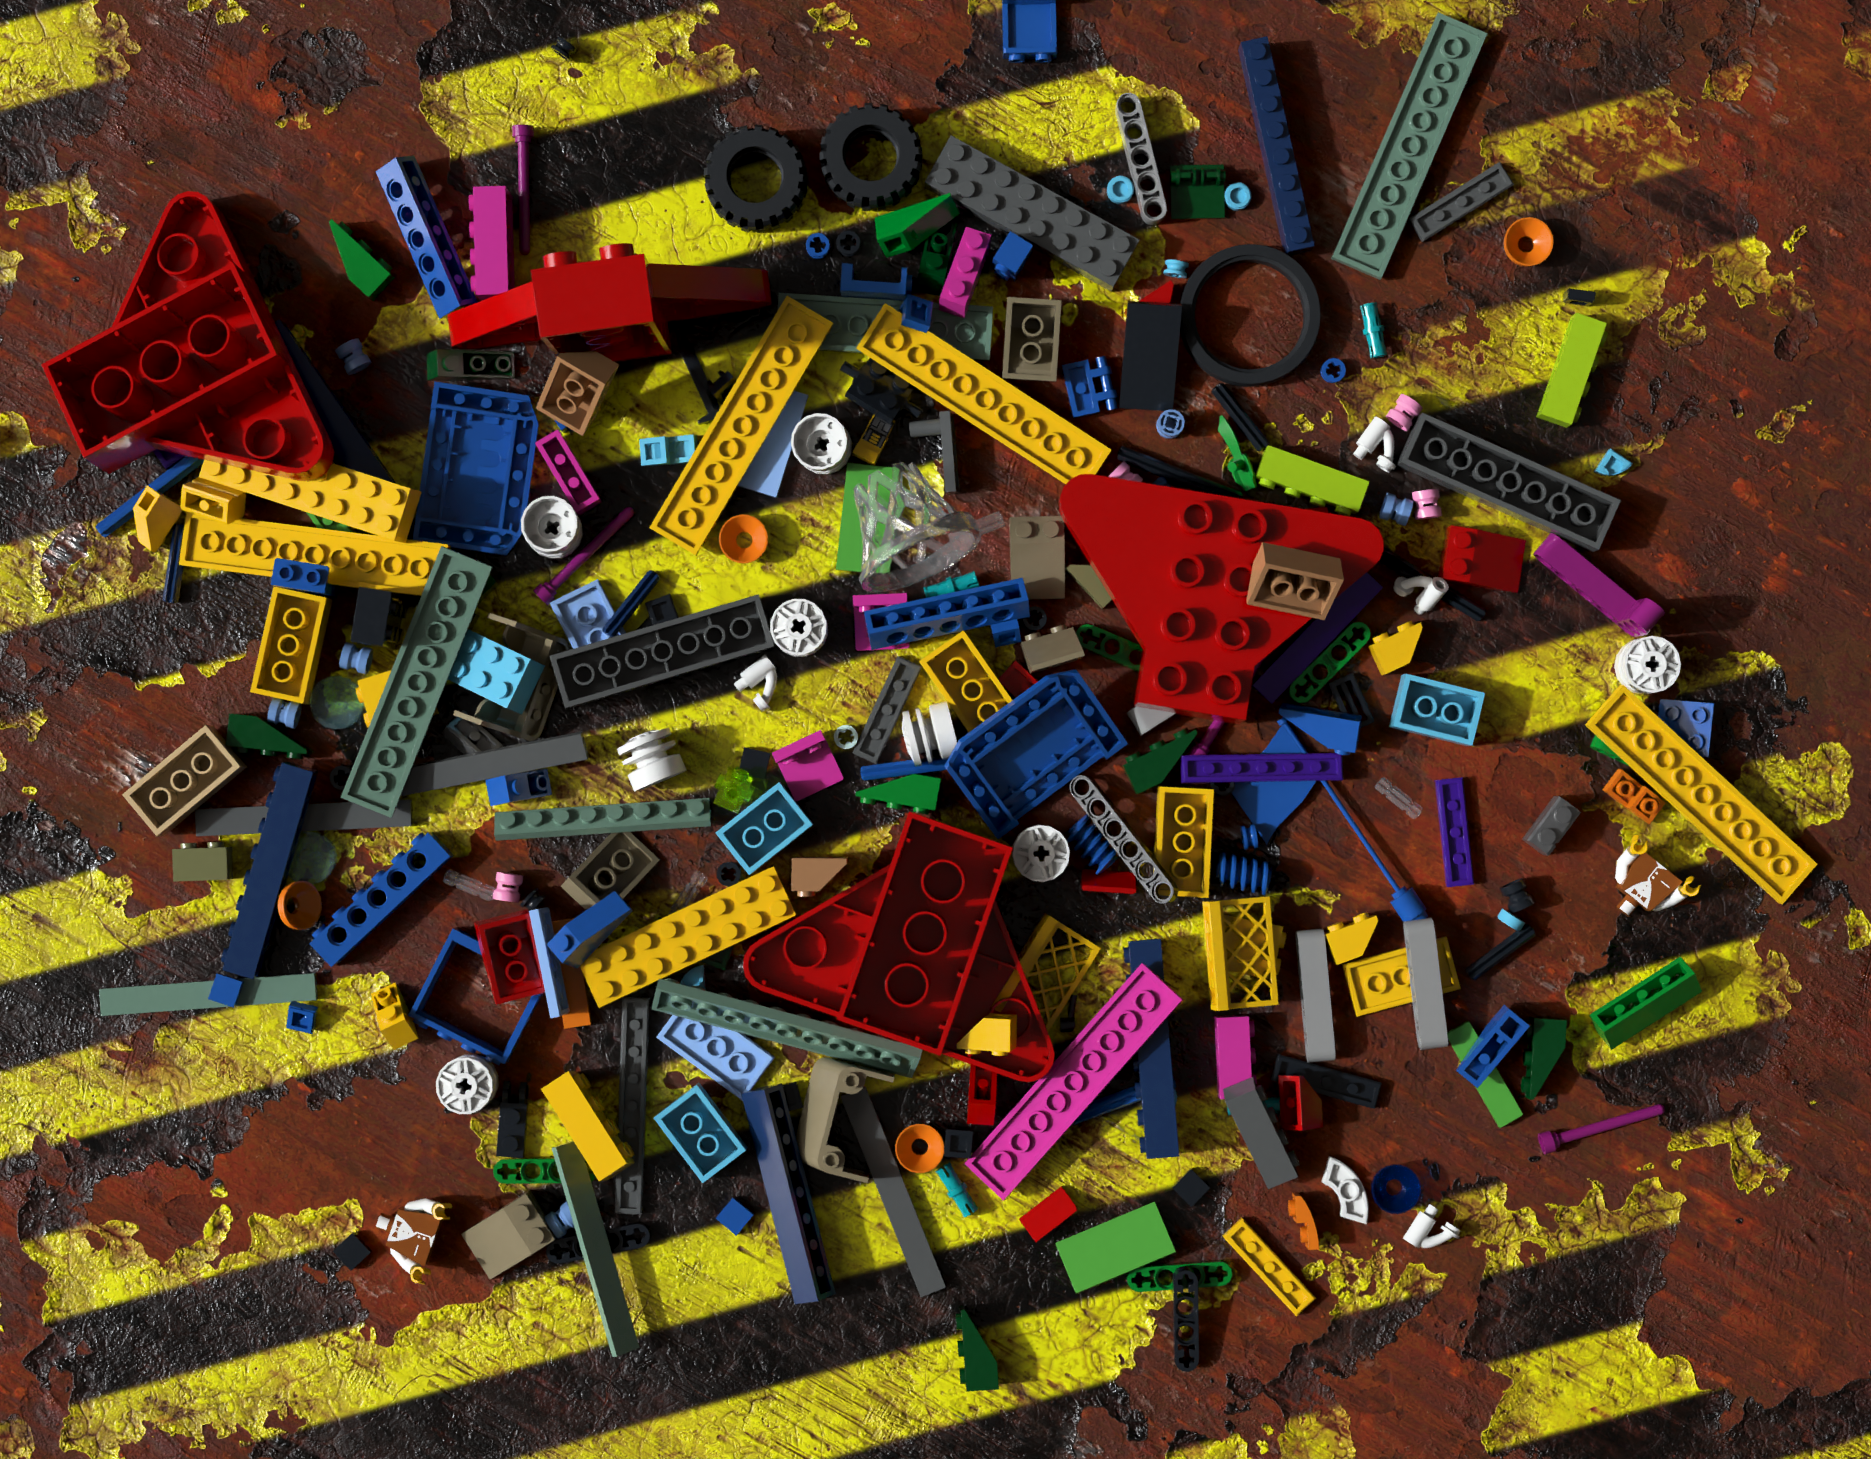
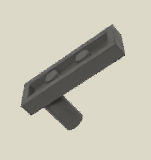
[909,411,960,494]

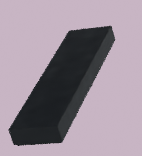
[1270,1054,1382,1109]

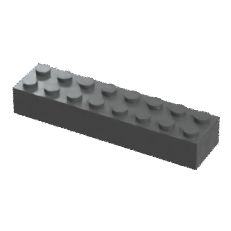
[925,135,1139,292]
[1396,413,1621,552]
[550,594,774,709]

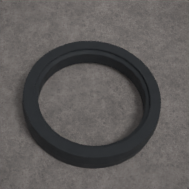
[1179,244,1320,387]

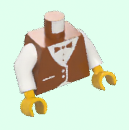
[1615,835,1701,917]
[376,1198,452,1284]

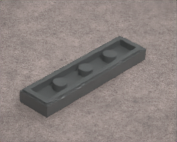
[1408,162,1514,242]
[852,656,922,764]

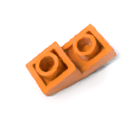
[1602,769,1665,824]
[1288,1193,1319,1250]

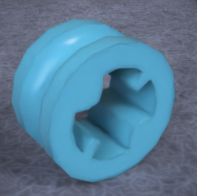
[1163,259,1189,278]

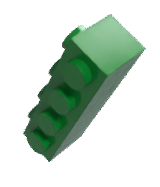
[1590,957,1702,1050]

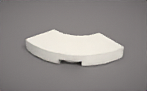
[1321,1156,1369,1224]

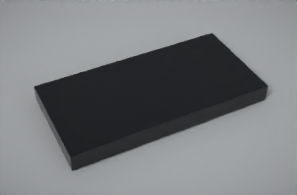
[1119,301,1182,411]

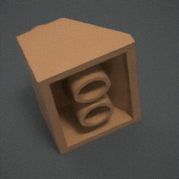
[536,351,619,436]
[1246,542,1344,620]
[791,857,849,897]

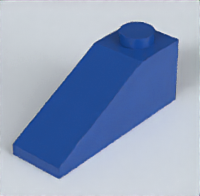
[1279,703,1362,755]
[546,891,633,969]
[1456,1004,1530,1088]

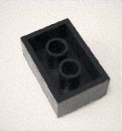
[350,587,408,650]

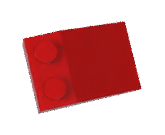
[1438,525,1526,593]
[474,909,545,1005]

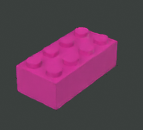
[469,186,515,301]

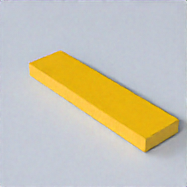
[1222,1218,1316,1316]

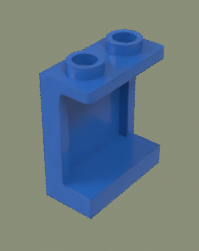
[1002,0,1057,63]
[840,263,912,301]
[271,558,339,598]

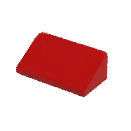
[1081,869,1136,894]
[1019,1186,1078,1242]

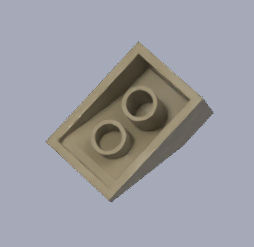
[1002,297,1061,382]
[1009,516,1065,600]
[1021,624,1085,674]
[561,832,660,910]
[461,1190,557,1279]

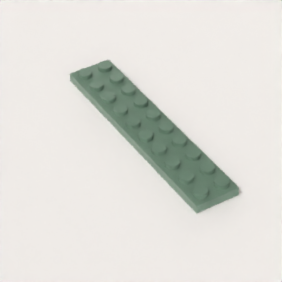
[1331,12,1487,280]
[340,546,493,818]
[652,979,922,1078]

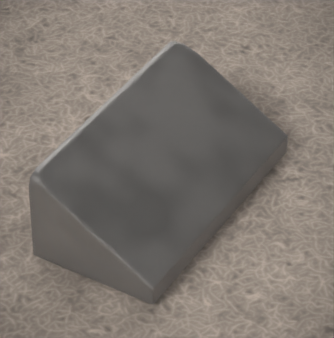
[443,710,503,755]

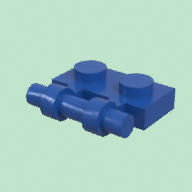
[1061,356,1118,419]

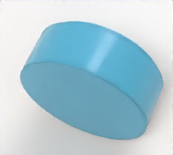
[1107,176,1134,204]
[1224,183,1251,211]
[1497,908,1525,931]

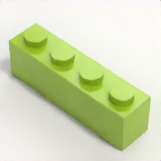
[1536,312,1608,428]
[1255,445,1369,516]

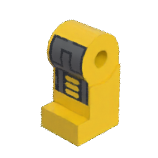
[852,415,895,466]

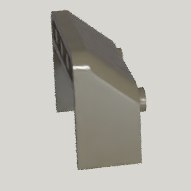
[453,613,570,741]
[796,1057,895,1183]

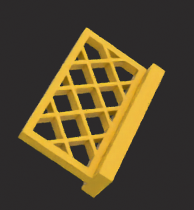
[1202,896,1279,1011]
[991,913,1101,1032]

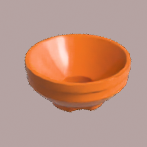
[1504,217,1554,267]
[719,514,768,564]
[278,881,322,930]
[895,1124,944,1173]

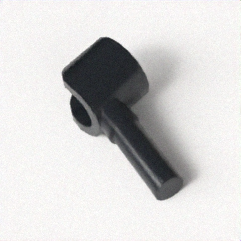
[1060,995,1077,1032]

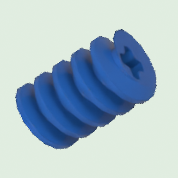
[1065,814,1120,875]
[1213,852,1272,895]

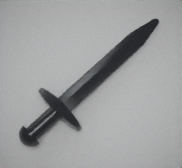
[676,330,720,425]

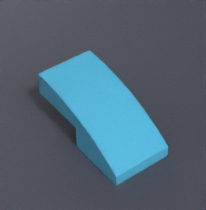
[639,434,698,466]

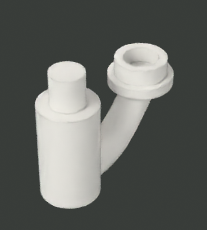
[1353,417,1396,473]
[1393,576,1449,615]
[734,654,777,712]
[1403,1204,1461,1248]

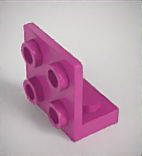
[853,593,909,651]
[772,730,844,801]

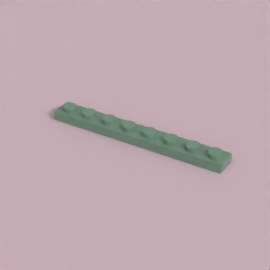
[494,798,711,841]

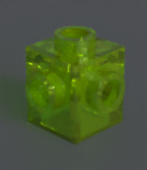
[713,766,755,814]

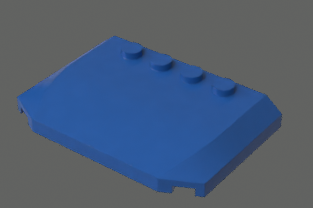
[413,381,539,556]
[944,669,1128,839]

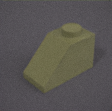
[1066,565,1112,609]

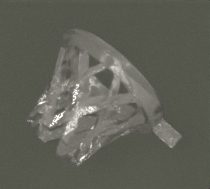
[853,462,1005,593]

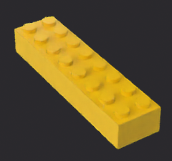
[199,460,422,543]
[580,866,797,1008]

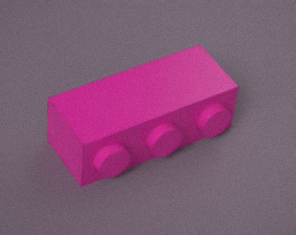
[939,227,991,318]
[535,429,602,516]
[1214,1015,1257,1099]

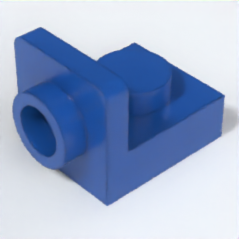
[899,294,933,333]

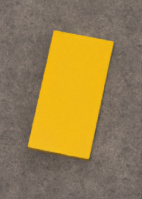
[1342,936,1461,1017]

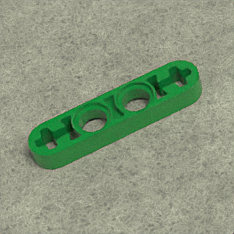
[1288,622,1371,703]
[1076,624,1142,672]
[493,1157,596,1184]
[1126,1260,1232,1292]

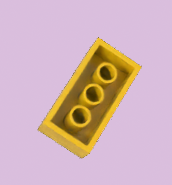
[250,586,332,705]
[919,630,1012,733]
[1153,787,1214,898]
[541,1071,635,1182]

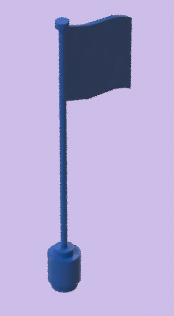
[1232,717,1428,922]

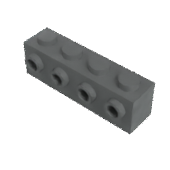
[1223,1077,1300,1189]

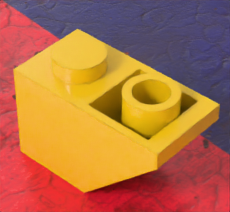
[133,485,182,553]
[1368,621,1423,675]
[1324,912,1378,965]
[371,983,418,1050]
[957,1013,1017,1056]

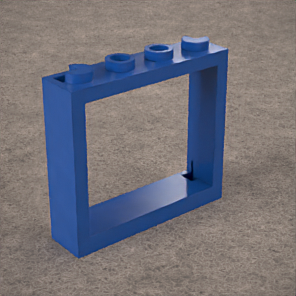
[408,927,543,1065]

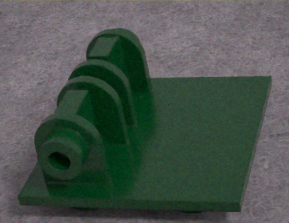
[1170,164,1225,219]

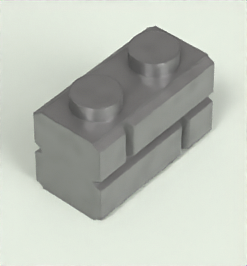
[1522,796,1581,856]

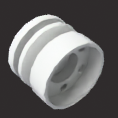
[791,413,852,475]
[521,496,583,559]
[770,599,828,657]
[1614,636,1681,694]
[902,701,957,767]
[617,728,686,792]
[1012,825,1070,882]
[436,1054,499,1114]

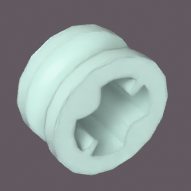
[834,725,858,749]

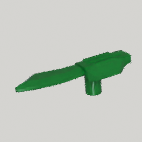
[1218,415,1258,491]

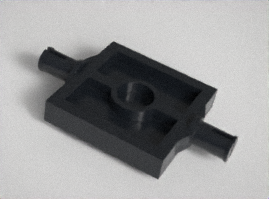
[840,358,923,425]

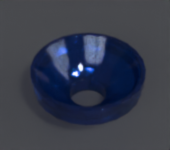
[1371,1164,1421,1214]

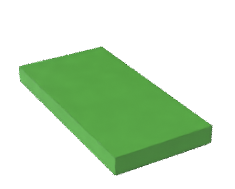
[836,463,901,576]
[1055,1202,1176,1294]

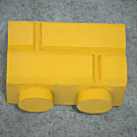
[180,477,246,525]

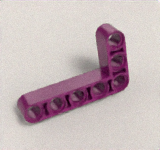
[1533,533,1665,637]

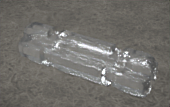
[1375,777,1423,819]
[443,869,495,901]
[668,871,708,915]

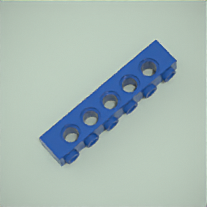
[376,155,478,319]
[864,578,1030,650]
[309,832,454,967]

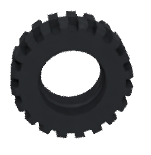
[820,103,922,211]
[704,124,808,233]

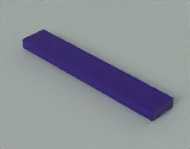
[1252,573,1383,704]
[1181,753,1343,783]

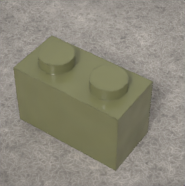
[172,842,233,882]

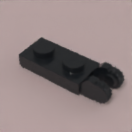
[496,1081,528,1158]

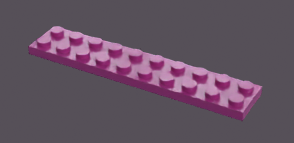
[964,963,1184,1201]

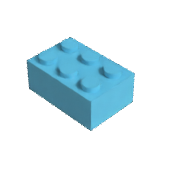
[448,629,545,714]
[1389,674,1485,746]
[716,782,814,875]
[654,1083,748,1183]

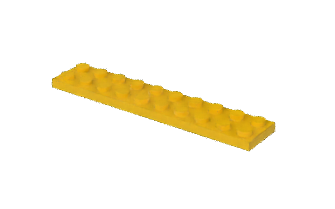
[649,296,834,556]
[856,303,1111,484]
[179,512,451,596]
[1585,685,1817,904]

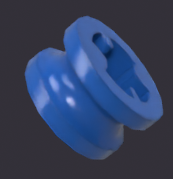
[806,233,830,259]
[1320,358,1346,383]
[1240,824,1258,850]

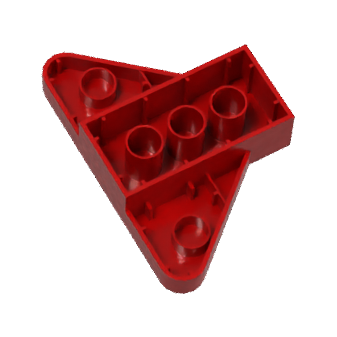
[41,191,334,482]
[447,243,772,362]
[1059,474,1384,724]
[743,811,1055,1082]

